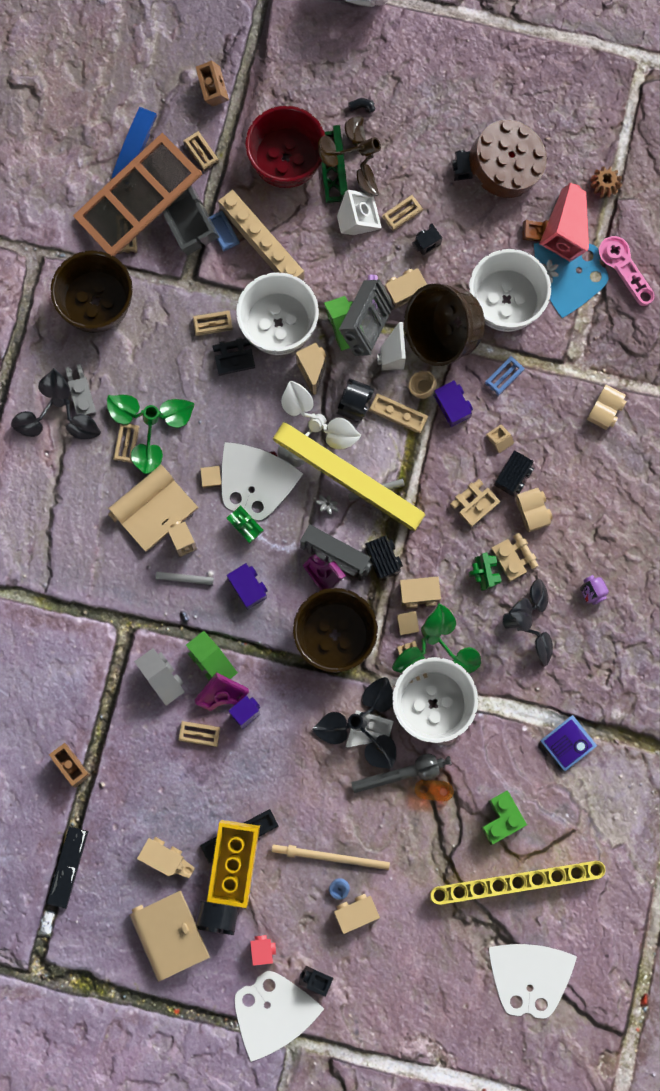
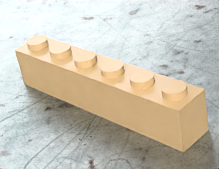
[218,190,304,280]

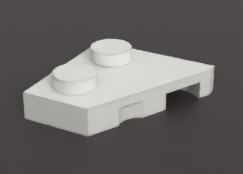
[346,710,394,747]

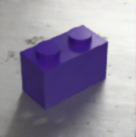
[433,380,473,427]
[227,563,268,610]
[228,695,260,729]

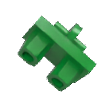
[226,505,264,544]
[468,553,502,591]

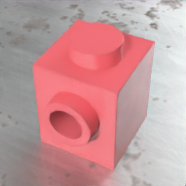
[251,935,276,966]

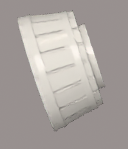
[469,249,551,332]
[236,273,319,355]
[393,657,478,743]

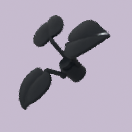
[11,368,101,439]
[503,579,553,667]
[312,677,397,769]

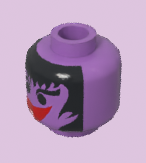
[580,575,609,605]

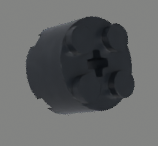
[336,378,374,422]
[196,901,238,935]

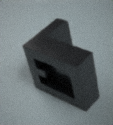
[298,966,334,997]

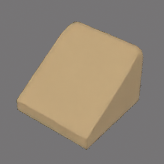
[486,425,514,453]
[397,611,419,636]

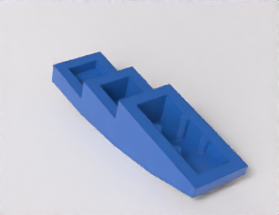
[111,107,157,186]

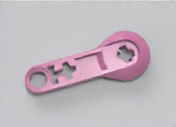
[599,236,654,306]

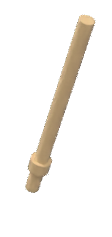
[272,844,390,870]

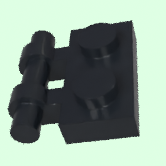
[212,337,255,376]

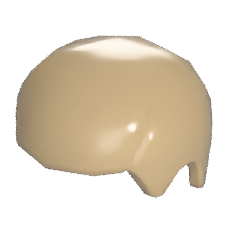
[408,371,437,399]

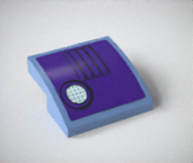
[540,715,597,771]

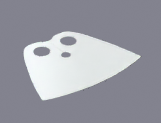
[222,442,303,520]
[489,944,577,1018]
[235,971,324,1062]

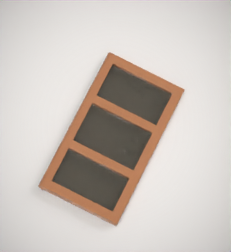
[73,133,203,257]

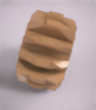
[590,166,622,198]

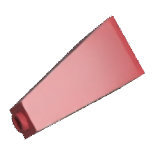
[539,183,589,262]

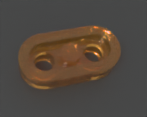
[414,780,454,802]

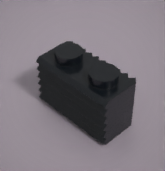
[494,450,534,496]
[365,535,403,581]

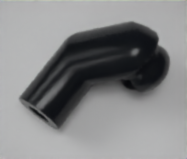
[348,98,376,113]

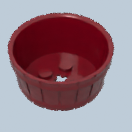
[245,106,325,188]

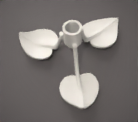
[278,381,361,467]

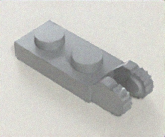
[65,364,96,416]

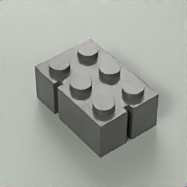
[158,186,220,255]

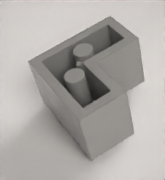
[134,648,185,705]

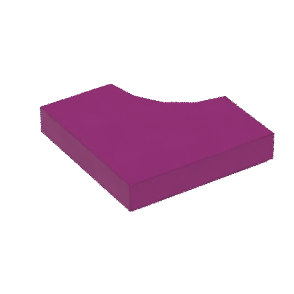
[303,554,346,590]
[195,672,249,711]

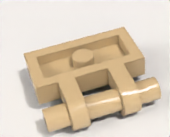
[450,479,501,528]
[491,533,538,582]

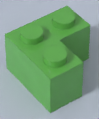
[324,296,363,351]
[186,631,238,681]
[481,790,527,845]

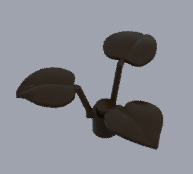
[318,116,381,196]

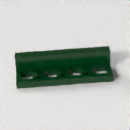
[321,125,348,203]

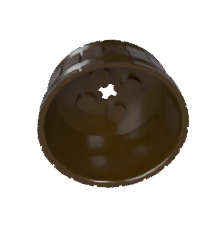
[50,250,133,333]
[404,284,485,366]
[293,588,378,672]

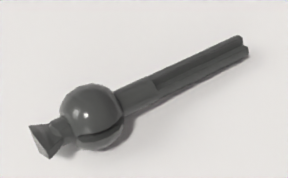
[351,753,452,793]

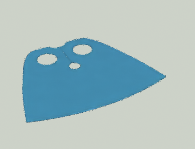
[534,243,609,318]

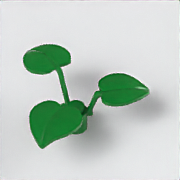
[107,395,194,474]
[392,603,481,674]

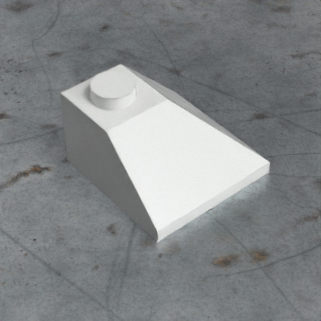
[337,190,382,235]
[377,322,406,371]

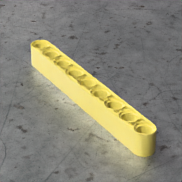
[273,422,425,531]
[430,861,605,905]

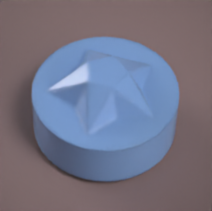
[329,878,350,900]

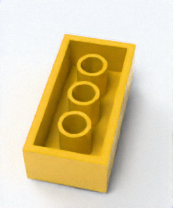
[207,820,260,908]

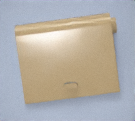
[108,465,198,552]
[129,891,210,982]

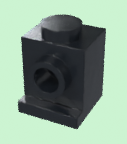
[452,150,473,181]
[412,223,442,255]

